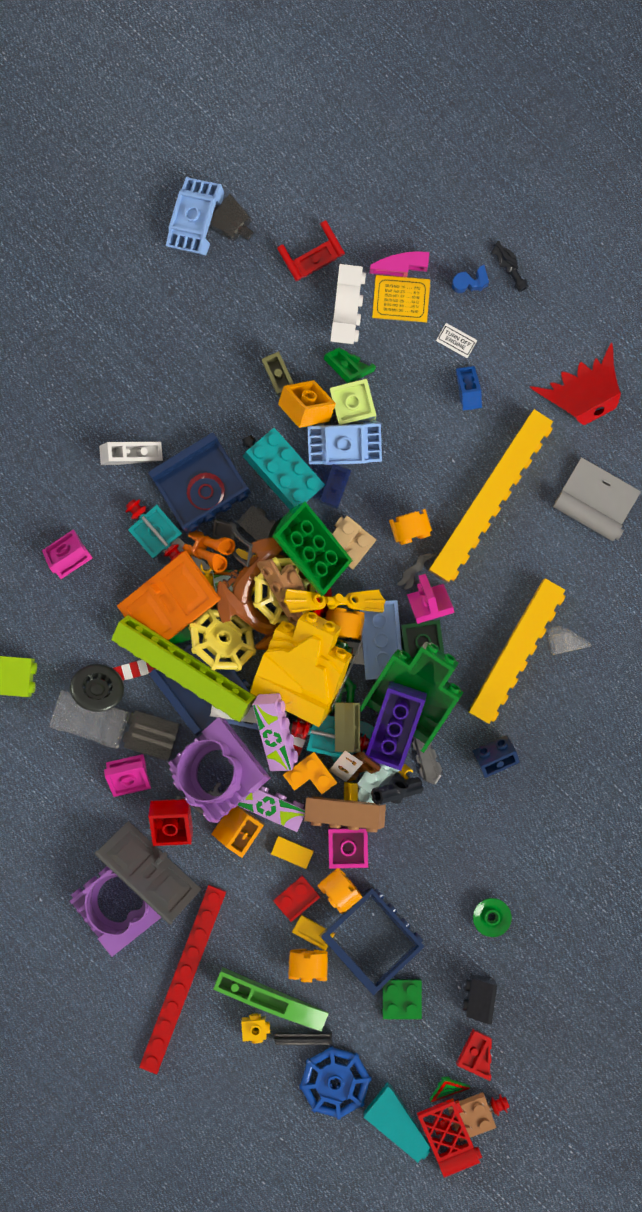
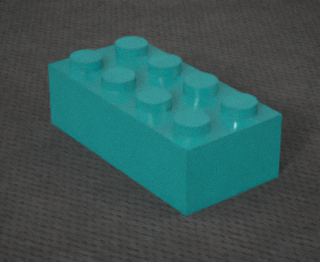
[242,428,325,510]

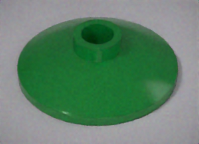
[473,898,512,937]

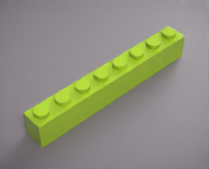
[111,615,256,722]

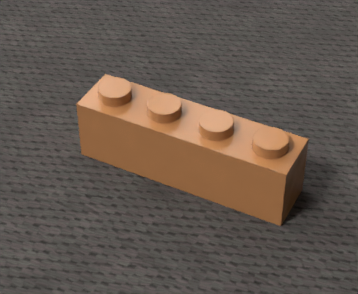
[304,796,386,832]

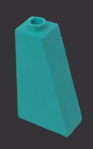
[363,1082,430,1163]

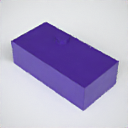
[366,681,427,771]

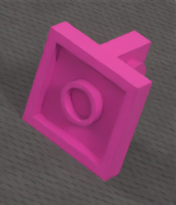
[42,529,92,579]
[407,574,454,624]
[104,754,151,797]

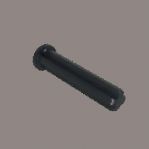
[274,1031,332,1047]

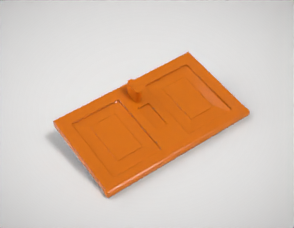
[117,551,221,640]

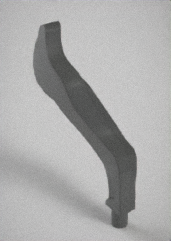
[397,553,437,589]

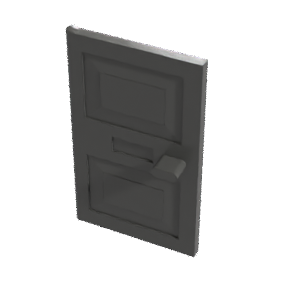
[94,821,201,925]

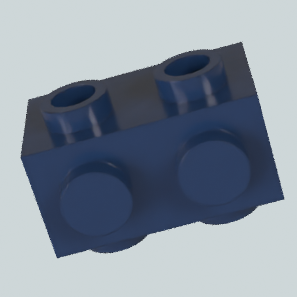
[472,735,520,778]

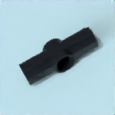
[371,777,423,805]

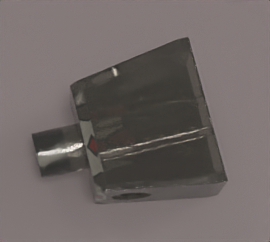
[209,194,254,242]

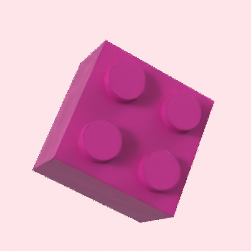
[328,827,368,869]

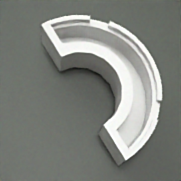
[331,264,366,344]

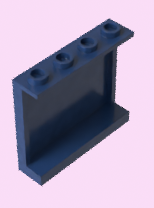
[148,432,251,533]
[148,635,252,736]

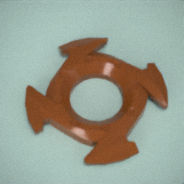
[217,537,310,650]

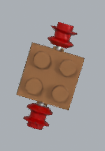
[435,1092,510,1141]

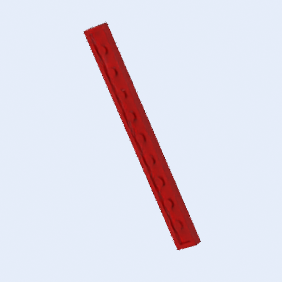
[139,884,227,1074]

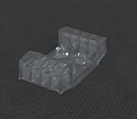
[49,689,130,748]

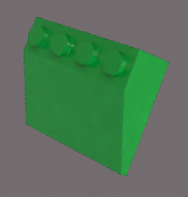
[272,501,353,596]

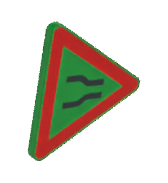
[429,1076,470,1102]

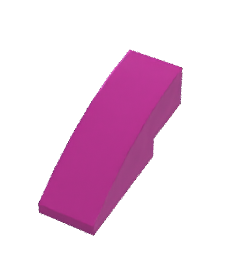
[370,251,429,277]

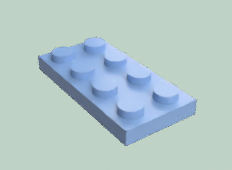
[360,600,402,680]

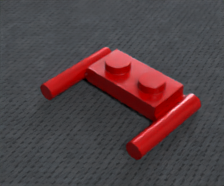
[277,220,345,281]

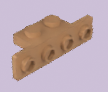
[257,559,307,626]

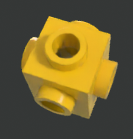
[241,1013,270,1044]

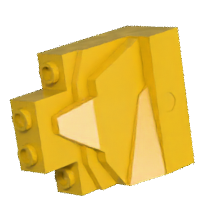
[250,611,352,727]

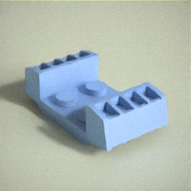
[166,177,225,256]
[307,421,382,465]

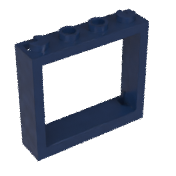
[319,888,425,996]

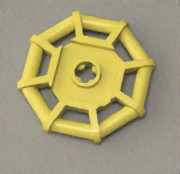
[253,557,316,625]
[189,609,257,671]

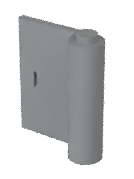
[553,457,641,541]

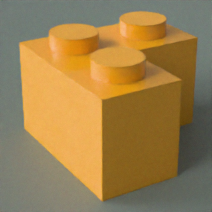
[283,752,337,795]

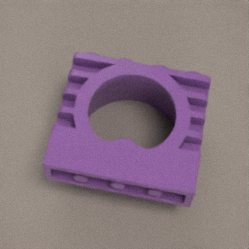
[168,717,270,823]
[69,866,161,957]

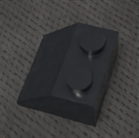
[462,974,497,1025]

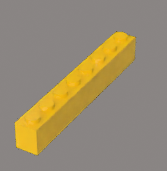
[468,578,566,724]

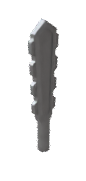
[412,736,442,785]

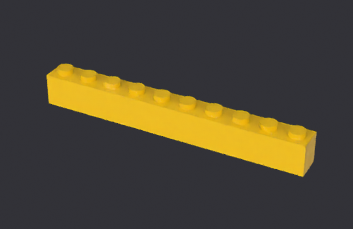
[428,409,553,583]

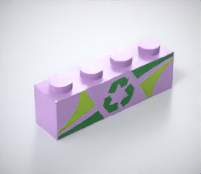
[252,693,298,771]
[238,786,305,832]

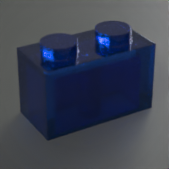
[319,464,351,509]

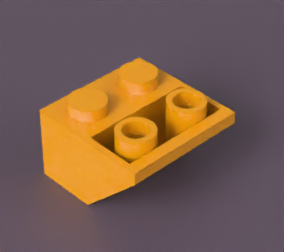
[212,806,265,858]

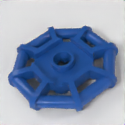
[299,1046,372,1120]

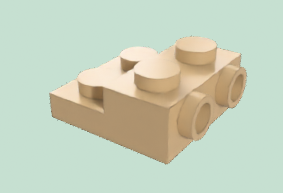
[331,516,376,570]

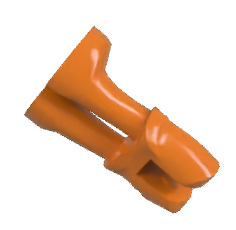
[182,531,235,573]

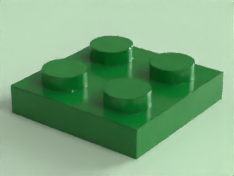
[383,979,422,1019]

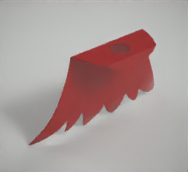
[530,343,621,425]

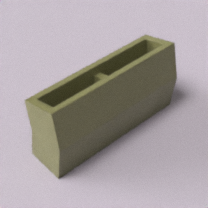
[335,702,360,752]

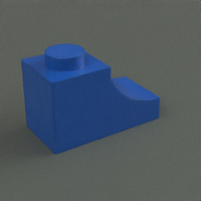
[456,366,482,411]

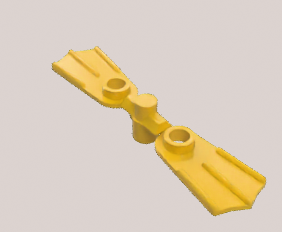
[284,589,386,613]

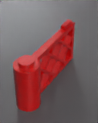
[417,1098,482,1178]

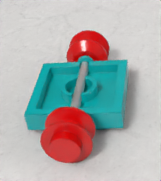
[125,499,184,562]
[291,715,369,758]

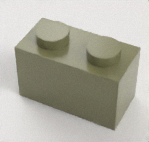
[261,351,294,398]

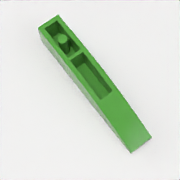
[213,967,329,1031]

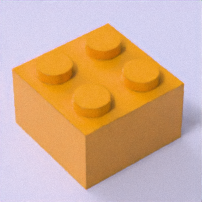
[278,380,336,428]

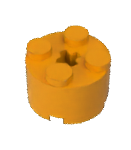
[389,509,432,545]
[326,608,365,640]
[317,868,363,914]
[288,949,328,982]

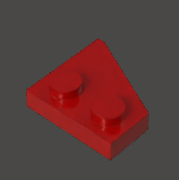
[456,1029,492,1081]

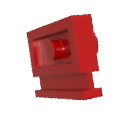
[273,875,320,922]

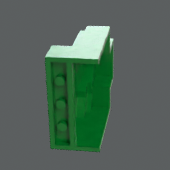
[360,641,464,753]

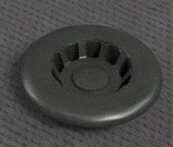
[70,664,124,712]

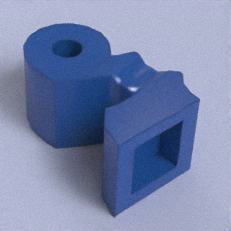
[452,265,489,293]

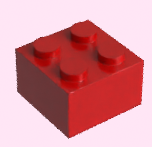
[148,799,193,846]

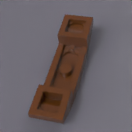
[348,752,381,782]

